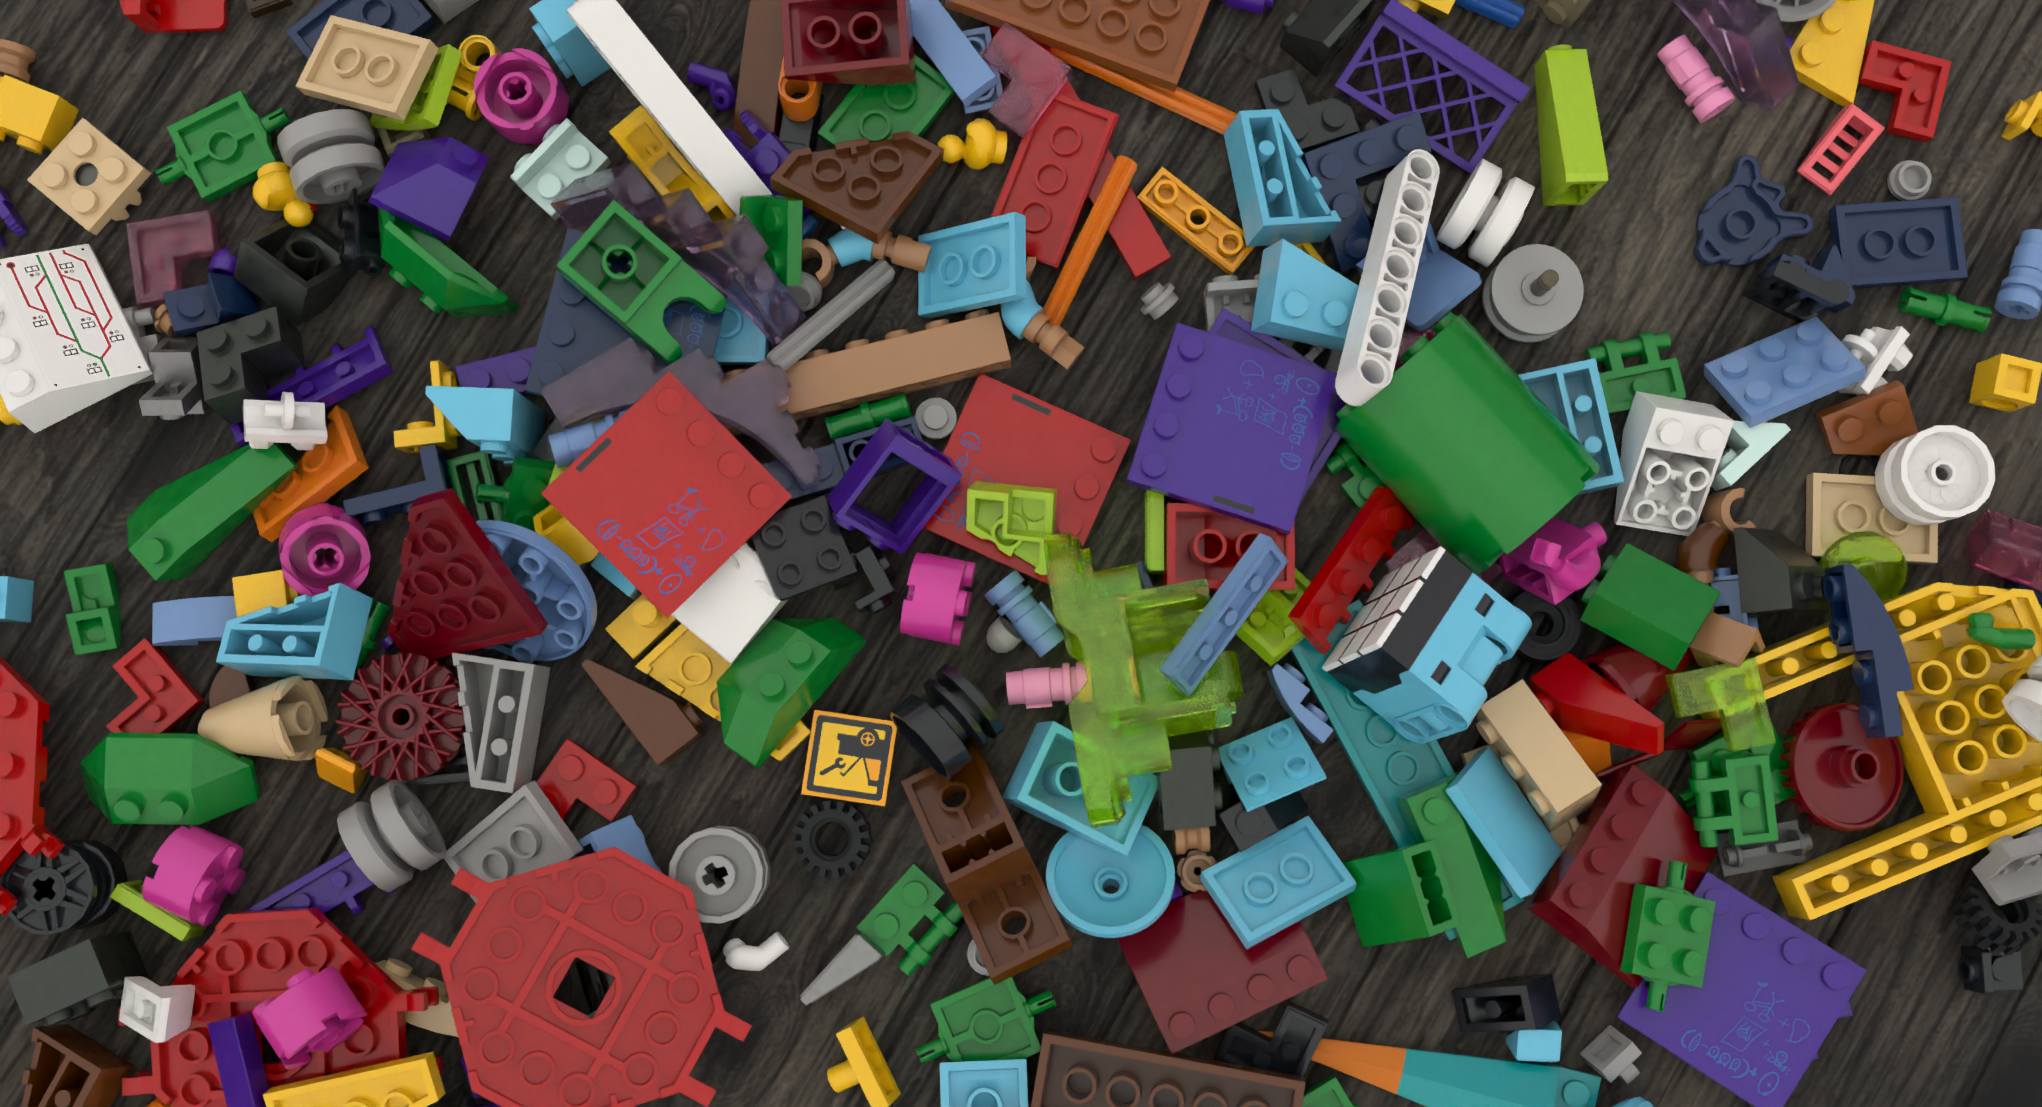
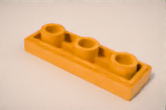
[1137,167,1256,275]

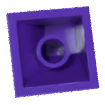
[368,137,489,241]

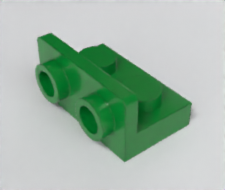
[739,195,803,286]

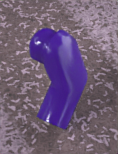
[687,62,737,111]

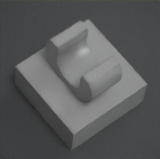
[1579,1025,1642,1085]

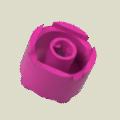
[474,48,569,146]
[278,502,371,597]
[900,552,976,646]
[142,825,246,927]
[252,966,367,1069]

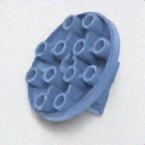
[476,520,597,664]

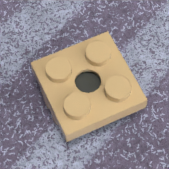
[27,118,152,235]

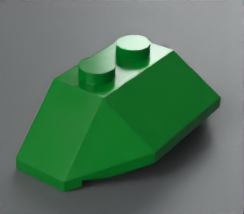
[378,207,519,318]
[717,617,866,769]
[80,732,260,825]

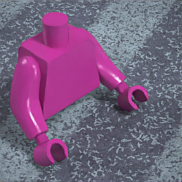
[1499,518,1607,605]

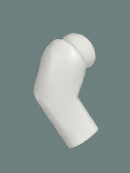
[723,932,790,971]

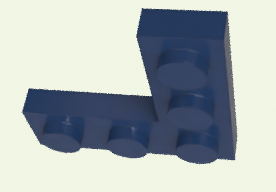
[1301,111,1431,272]

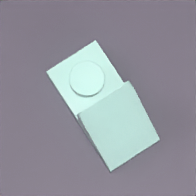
[1711,421,1791,491]

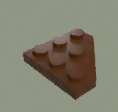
[770,131,944,244]

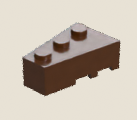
[21,1024,133,1107]

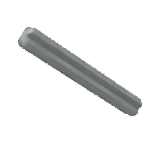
[766,260,895,374]

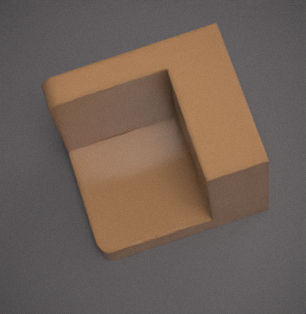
[1689,611,1765,671]

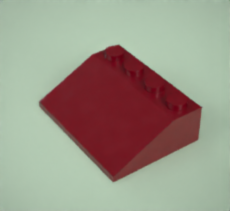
[1528,764,1717,989]
[1117,889,1328,1054]

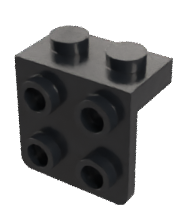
[750,495,858,601]

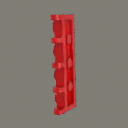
[1288,486,1415,654]

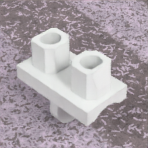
[1838,326,1913,395]
[242,392,328,450]

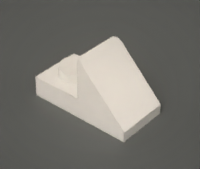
[119,976,195,1043]

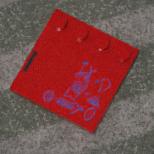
[541,371,792,618]
[923,373,1131,592]

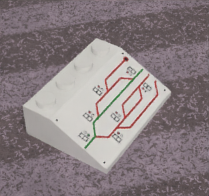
[0,243,153,433]

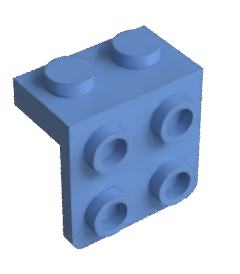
[1356,221,1482,331]

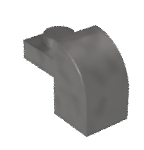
[139,337,209,420]

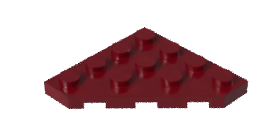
[388,488,548,659]

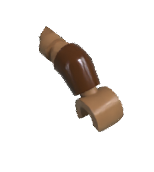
[1676,488,1756,612]

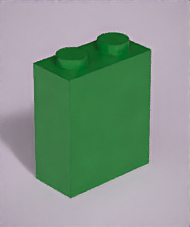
[1580,543,1721,671]
[1342,839,1462,947]

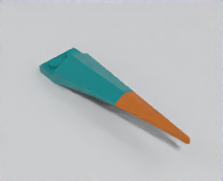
[1258,1030,1601,1107]

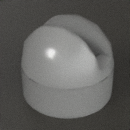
[986,616,1023,653]

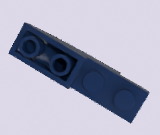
[762,416,922,504]
[1823,564,1914,738]

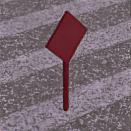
[1594,718,1729,780]

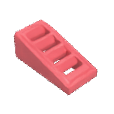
[1796,103,1885,196]

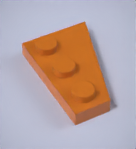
[253,405,369,542]

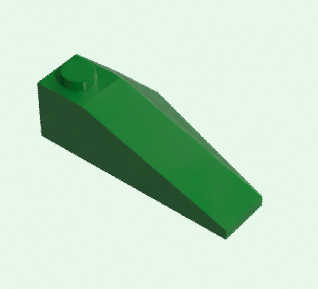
[127,442,298,581]
[1396,771,1506,958]

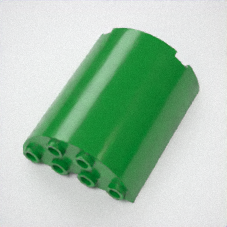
[1334,312,1601,575]

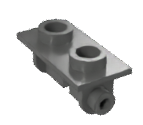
[1716,819,1813,877]

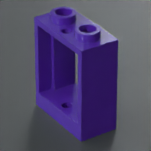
[827,418,962,555]

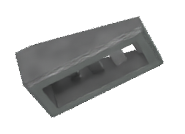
[800,931,884,1005]

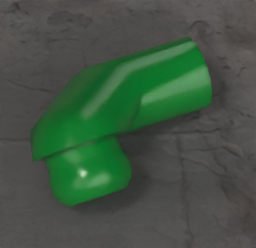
[1966,613,2036,650]

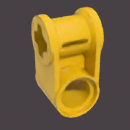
[446,35,502,121]

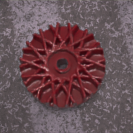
[335,653,466,781]
[1779,703,1904,831]

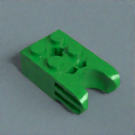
[556,200,727,366]

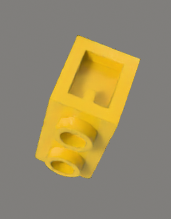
[393,360,461,454]

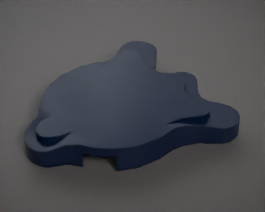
[1694,154,1814,267]

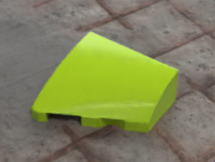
[966,481,1057,575]

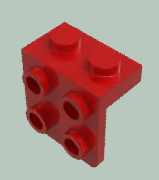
[119,0,227,33]

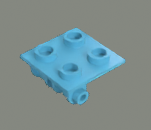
[1218,717,1327,812]

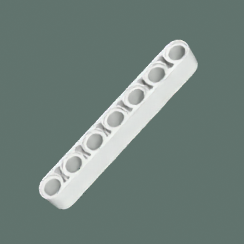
[566,0,773,219]
[1335,149,1440,406]

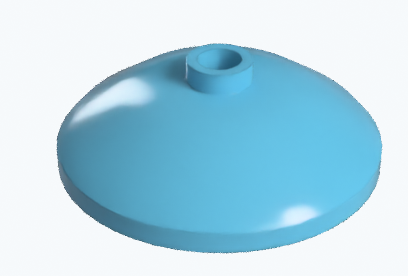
[1046,824,1175,938]

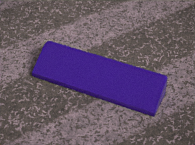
[207,1012,269,1107]

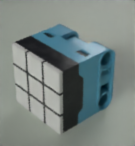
[1322,546,1532,744]

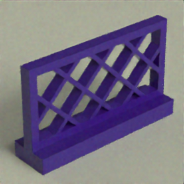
[1333,0,1530,174]

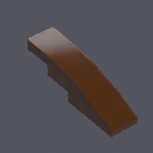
[733,0,783,149]

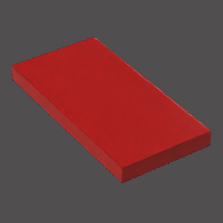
[991,87,1120,270]

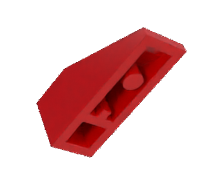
[1530,652,1664,755]

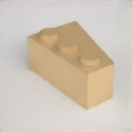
[1476,679,1602,833]

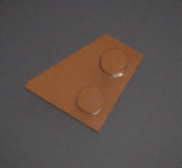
[1816,380,1918,456]

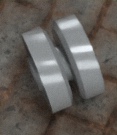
[277,109,386,204]
[337,780,446,892]
[669,825,771,924]

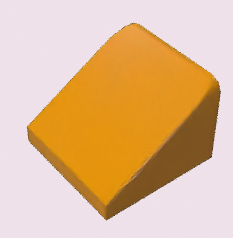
[315,748,368,793]

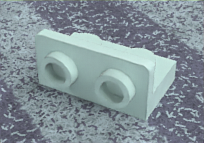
[510,118,612,221]

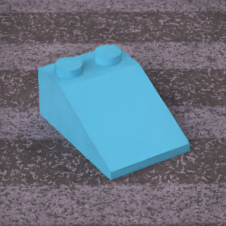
[1002,721,1158,856]
[940,1059,1028,1107]

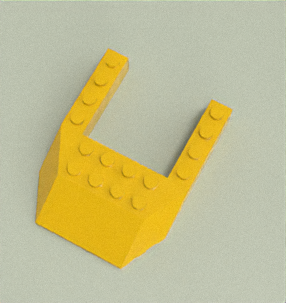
[1686,582,2042,920]

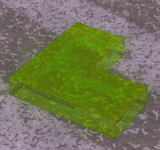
[1666,658,1776,751]

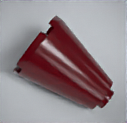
[1580,642,1694,712]

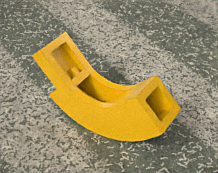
[609,105,739,249]

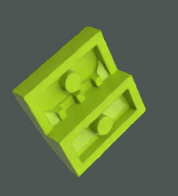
[370,44,463,131]
[1236,568,1311,667]

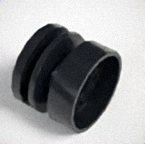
[890,664,1004,780]
[2,839,128,935]

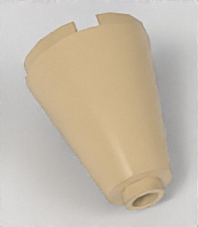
[198,676,328,761]

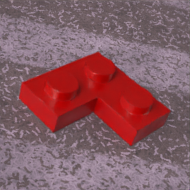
[1858,40,1952,143]
[106,638,205,733]
[536,739,639,822]

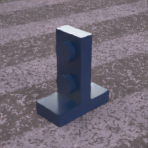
[343,444,453,526]

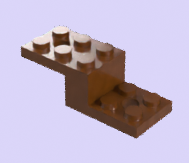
[901,746,1073,985]

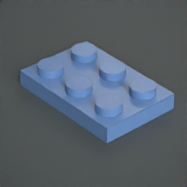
[1704,317,1866,428]

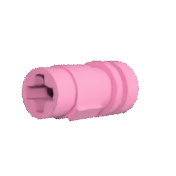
[1657,35,1736,123]
[1006,661,1093,709]

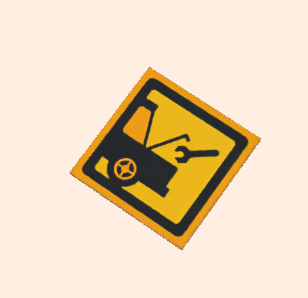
[801,710,897,806]

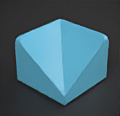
[1506,1020,1562,1062]

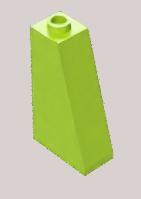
[1534,45,1608,206]

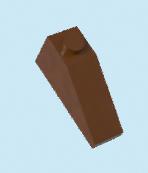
[581,659,705,765]

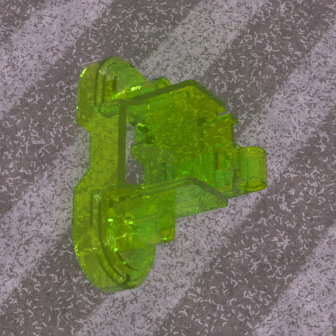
[1044,531,1245,829]

